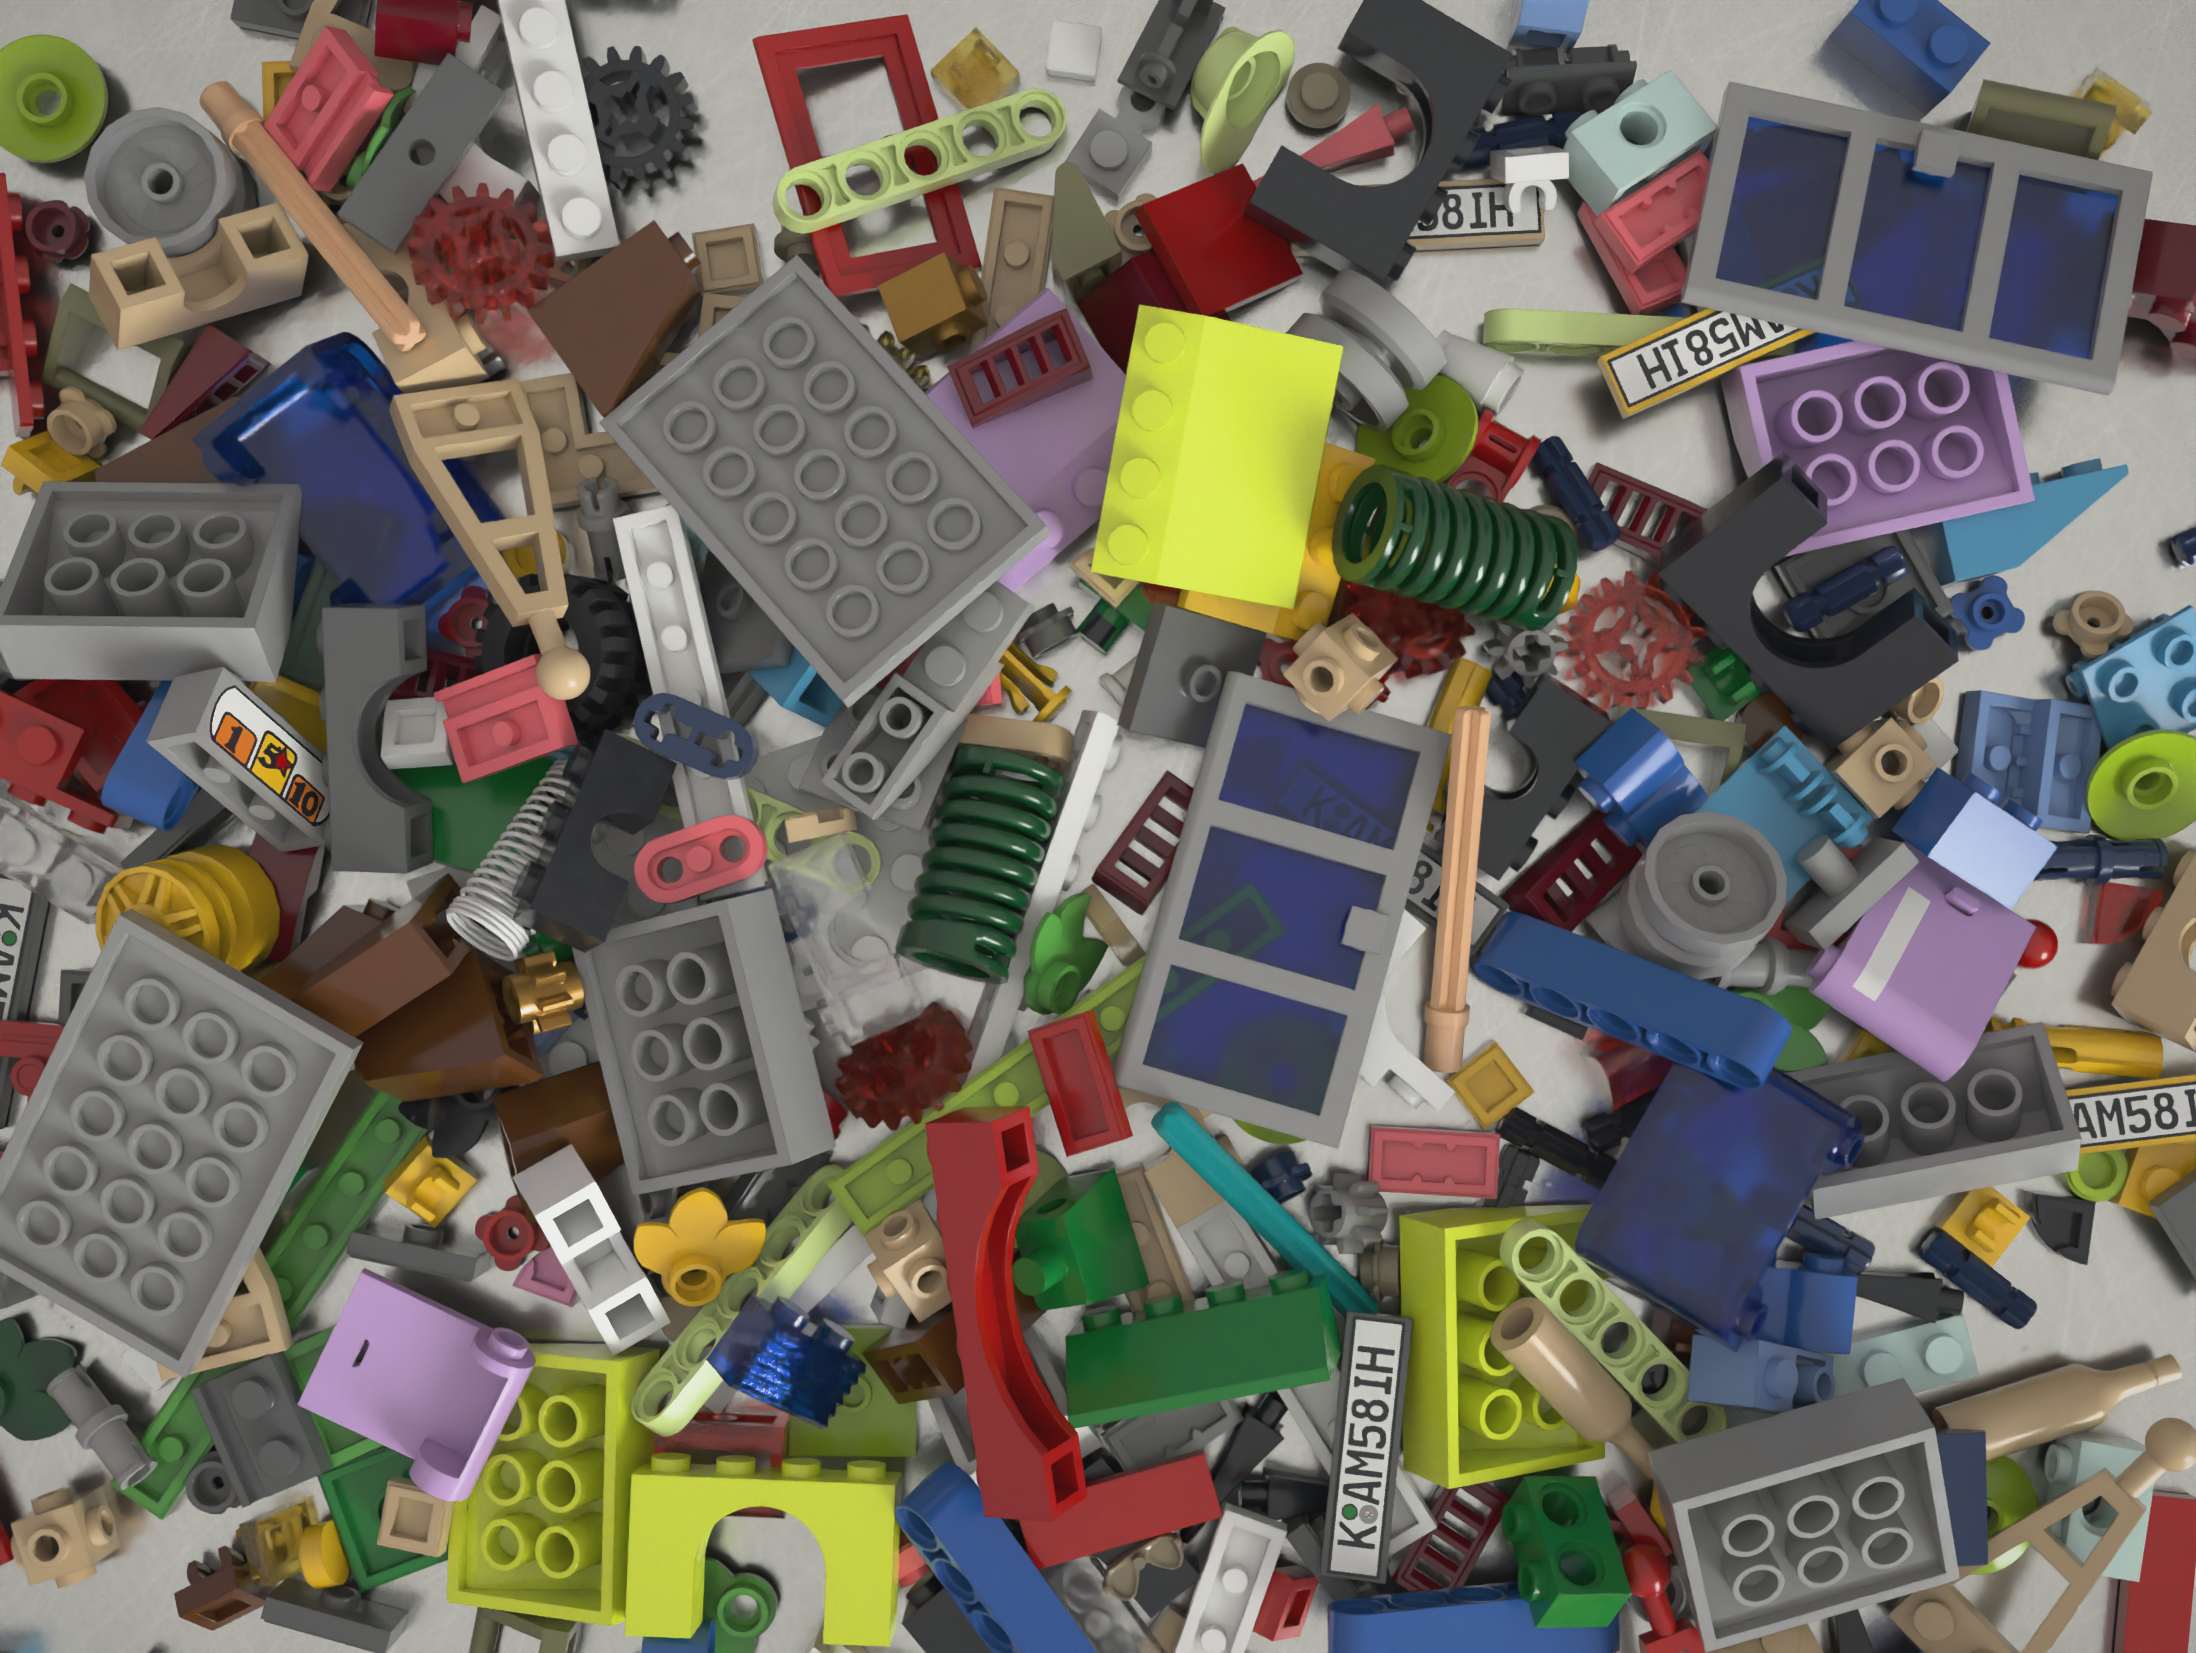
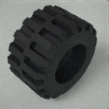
[474,573,651,737]

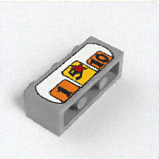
[146,667,330,852]

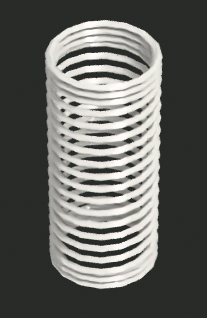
[445,759,611,961]

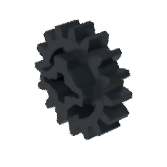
[583,46,699,190]

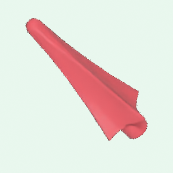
[1253,104,1415,188]

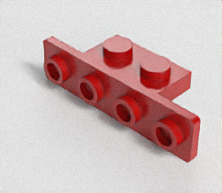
[0,173,44,437]
[14,679,202,800]
[0,688,134,834]

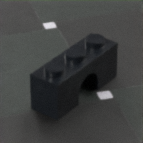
[1434,672,1611,881]
[512,729,677,953]

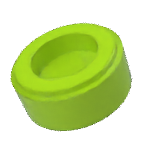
[2058,1150,2129,1202]

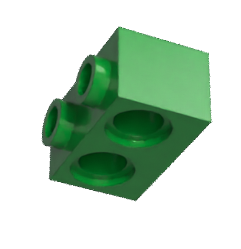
[1502,1476,1631,1628]

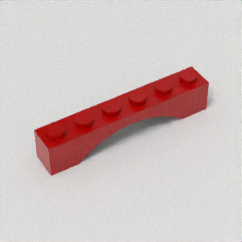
[925,1106,1088,1522]

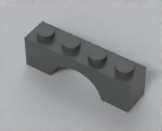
[316,603,433,874]

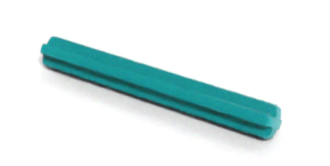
[1151,1101,1379,1319]

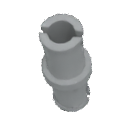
[47,1364,157,1490]

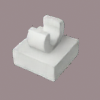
[1490,145,1569,213]
[380,697,453,770]

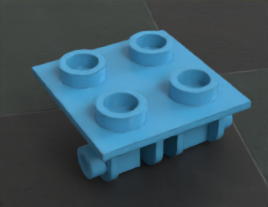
[2065,605,2196,751]
[1693,725,1873,902]

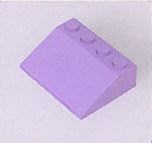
[925,287,1126,592]
[1721,313,2035,557]

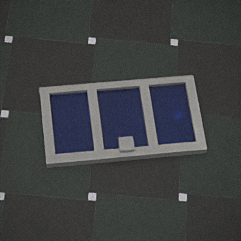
[1681,81,2153,396]
[1113,671,1452,1149]

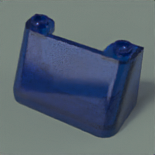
[191,332,505,606]
[1575,1062,1865,1353]

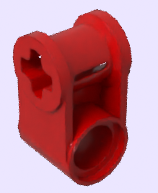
[1445,407,1542,502]

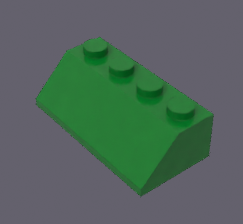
[1065,1268,1343,1429]

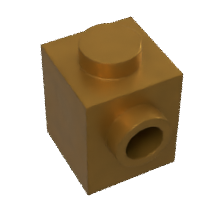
[877,252,989,358]

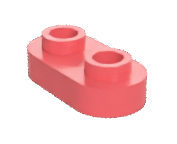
[634,815,768,903]

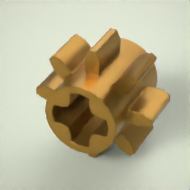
[502,950,584,1035]

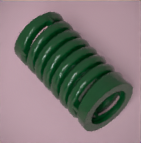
[1332,465,1578,632]
[895,746,1065,984]

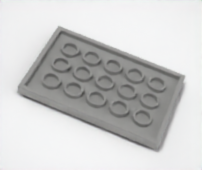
[599,255,1050,708]
[0,909,363,1378]

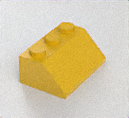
[1177,443,1376,641]

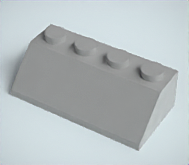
[1782,1022,2082,1220]

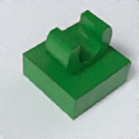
[1676,645,1763,721]

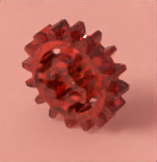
[408,183,555,324]
[1345,559,1476,679]
[1564,570,1707,709]
[834,1000,973,1131]

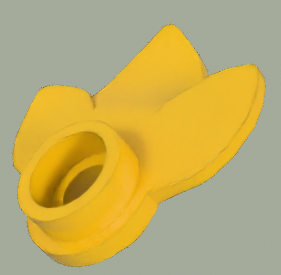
[633,1187,766,1307]

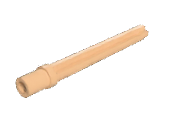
[199,81,426,351]
[1423,705,1491,1073]

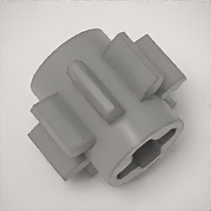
[1484,618,1568,688]
[1308,1173,1389,1254]

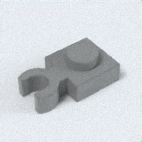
[1065,86,1166,202]

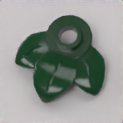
[0,1317,77,1441]

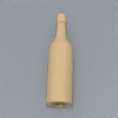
[1490,1297,1656,1479]
[1932,1354,2181,1462]

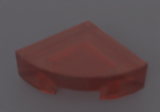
[2084,882,2164,944]

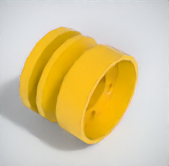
[95,843,280,973]

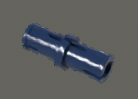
[2033,834,2168,885]

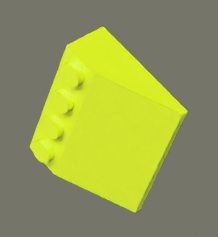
[1091,305,1344,609]
[1399,1204,1605,1489]
[447,1343,660,1626]

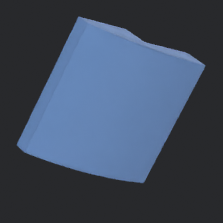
[1955,690,2102,834]

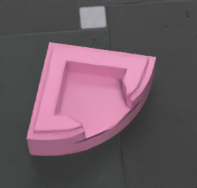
[512,1246,579,1307]

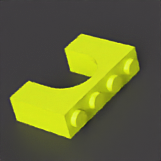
[624,1452,902,1647]

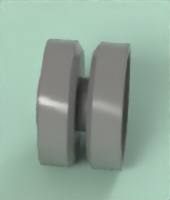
[84,107,256,258]
[1286,269,1447,434]
[1619,811,1787,980]

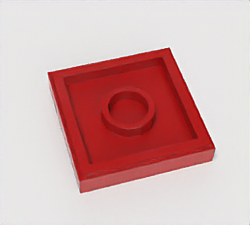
[1135,163,1303,318]

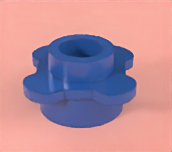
[1949,576,2025,651]

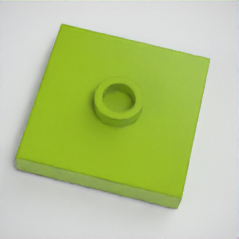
[789,1324,918,1457]

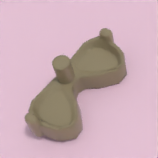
[1102,1532,1184,1601]

